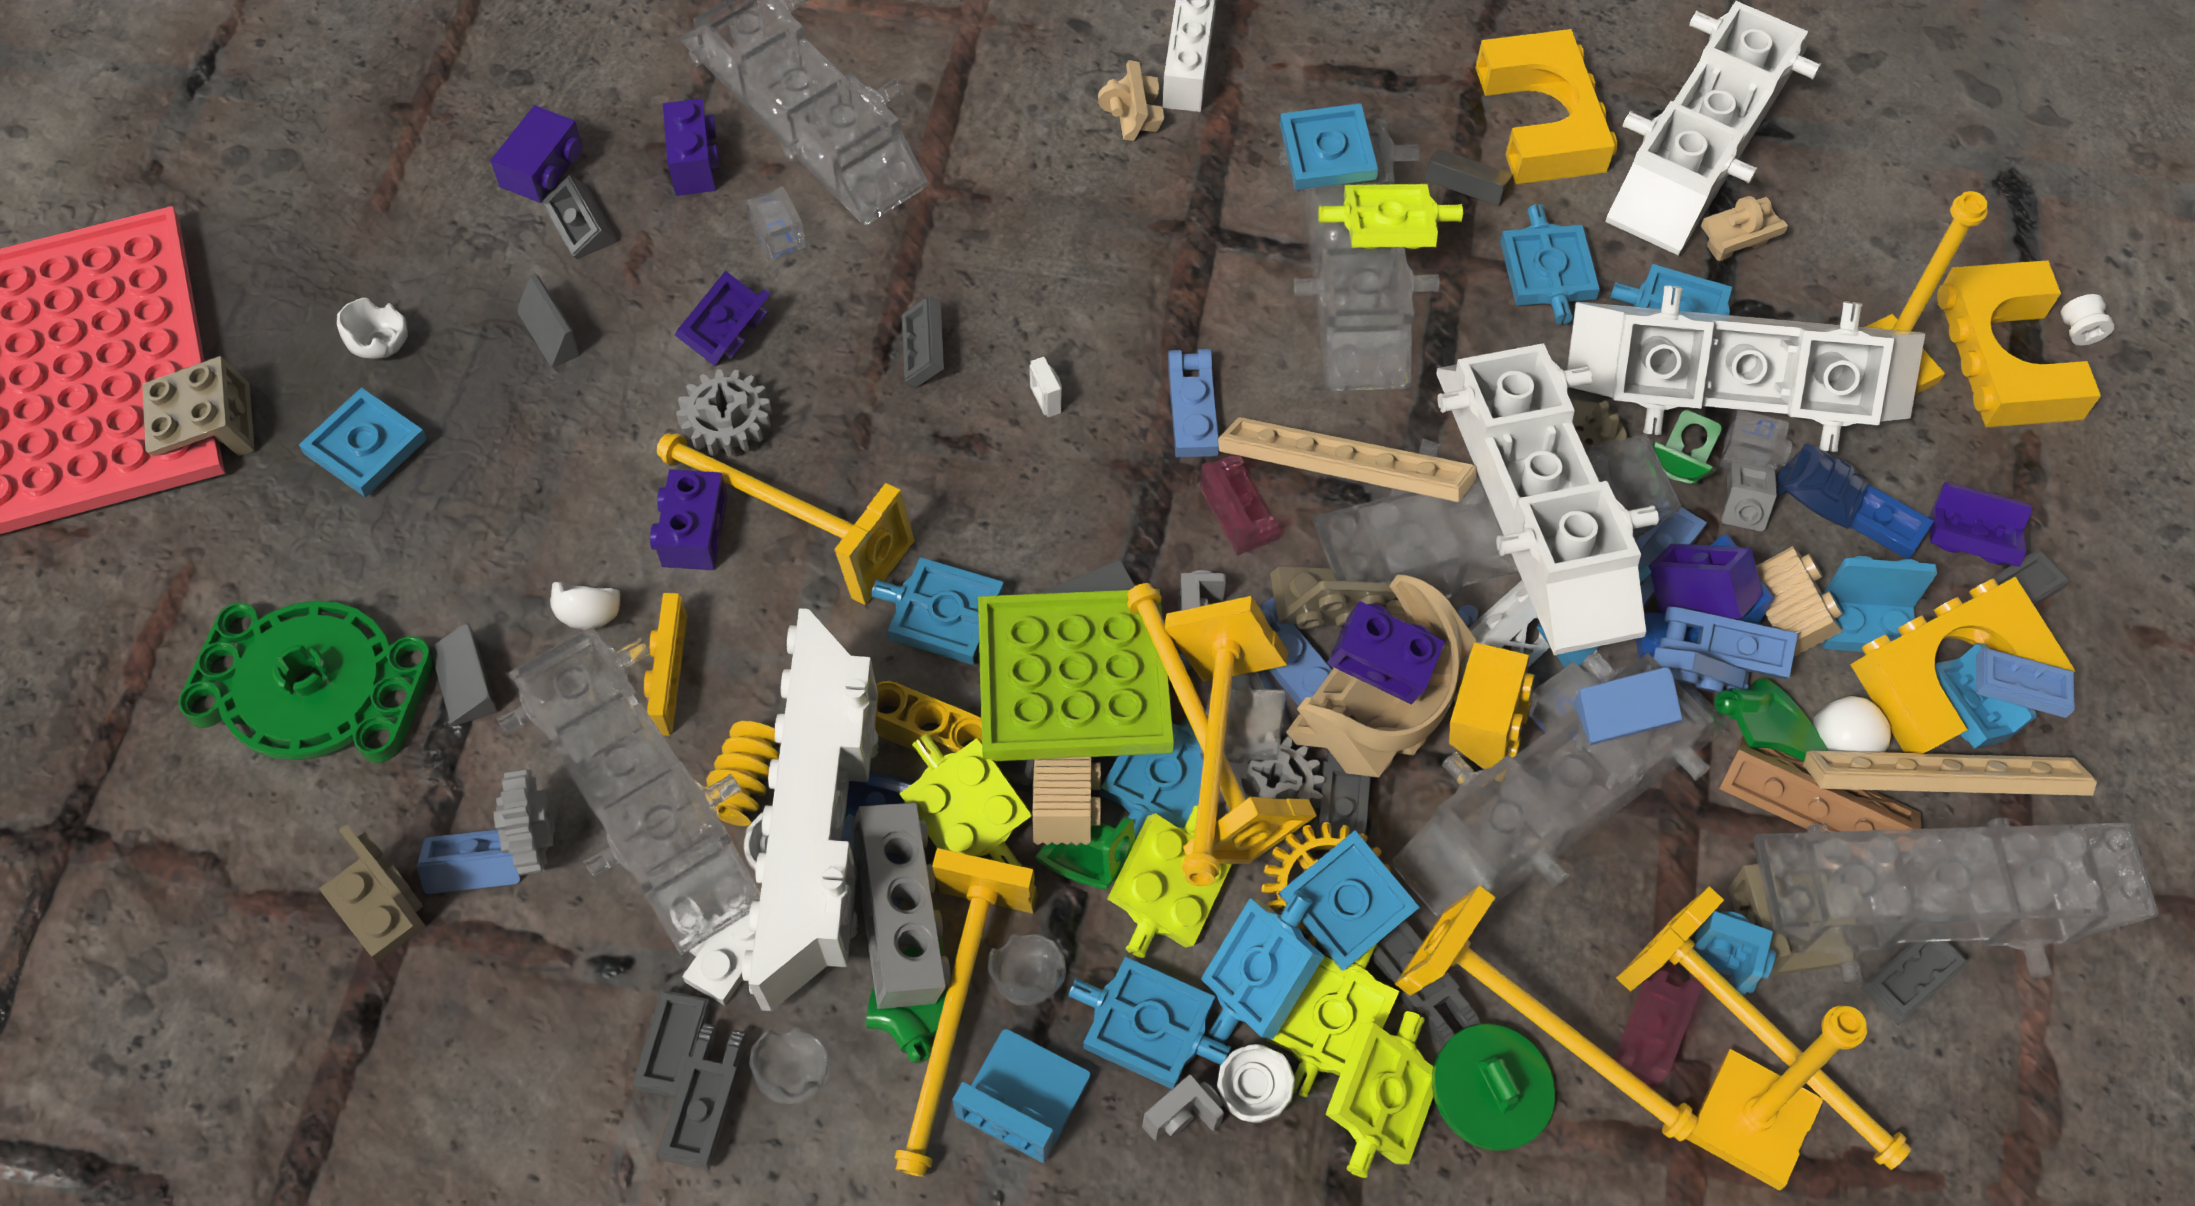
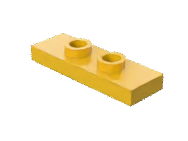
[644,593,688,736]

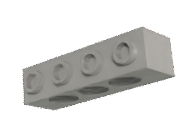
[851,803,950,1009]

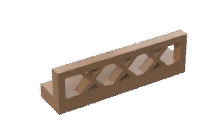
[1719,734,1921,872]

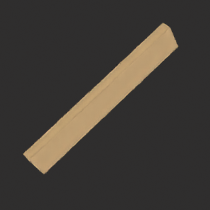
[1218,417,1477,502]
[1803,750,2097,796]

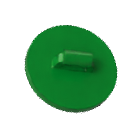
[1432,1024,1555,1151]

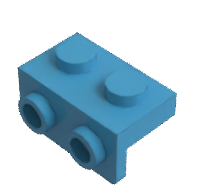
[1935,643,2037,749]
[1690,911,1776,996]

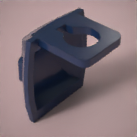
[1776,443,1870,529]

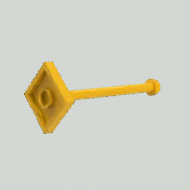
[1866,191,1988,395]
[657,433,915,605]
[1127,583,1316,864]
[1164,596,1288,886]
[894,848,1038,1177]
[1395,885,1698,1141]
[1616,886,1912,1170]
[1686,1006,1867,1191]

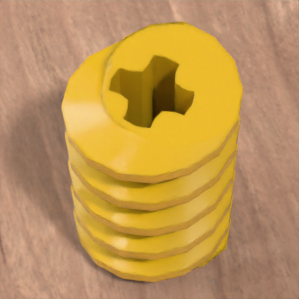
[698,721,781,827]

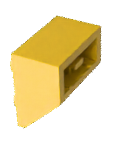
[1449,642,1535,778]

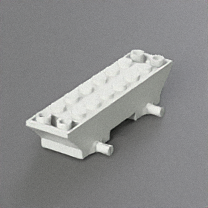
[1605,1,1821,256]
[1567,286,1925,452]
[1436,343,1659,655]
[742,608,879,1011]

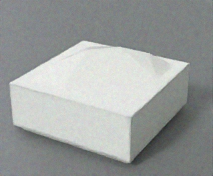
[1029,357,1062,418]

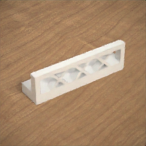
[1454,580,1550,703]

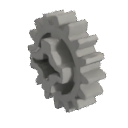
[676,369,772,457]
[1225,734,1325,833]
[494,769,555,875]

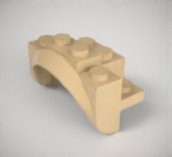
[1286,574,1477,777]

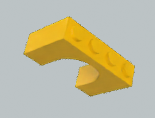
[1475,29,1617,184]
[1937,260,2101,427]
[1850,577,2076,754]

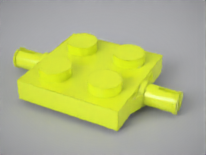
[1318,184,1463,249]
[899,733,1033,866]
[1107,805,1232,958]
[1267,944,1399,1098]
[1325,1011,1433,1178]

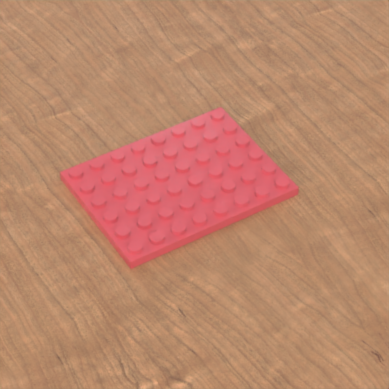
[0,206,225,534]

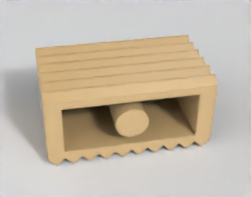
[1756,546,1843,656]
[1033,757,1100,845]

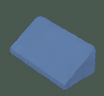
[1574,667,1682,745]
[417,829,521,894]

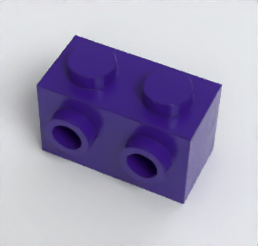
[663,99,720,196]
[490,105,583,203]
[650,469,728,570]
[1648,543,1763,619]
[1327,601,1445,705]

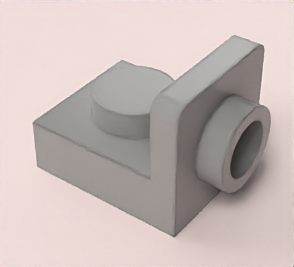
[1721,461,1777,531]
[1178,570,1226,611]
[1142,1074,1224,1142]

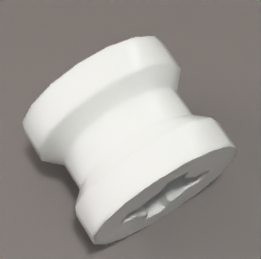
[2060,294,2115,346]

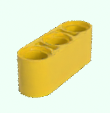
[875,681,982,756]

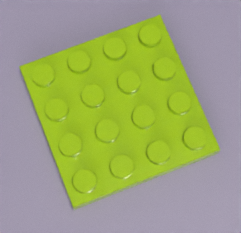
[978,589,1174,761]

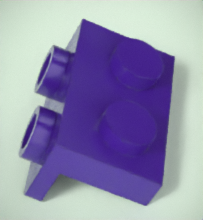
[675,271,771,366]
[1928,482,2032,567]

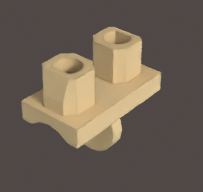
[1098,60,1164,141]
[1701,196,1788,261]

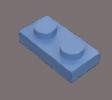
[1652,647,1746,693]

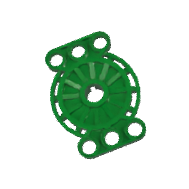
[178,601,434,763]

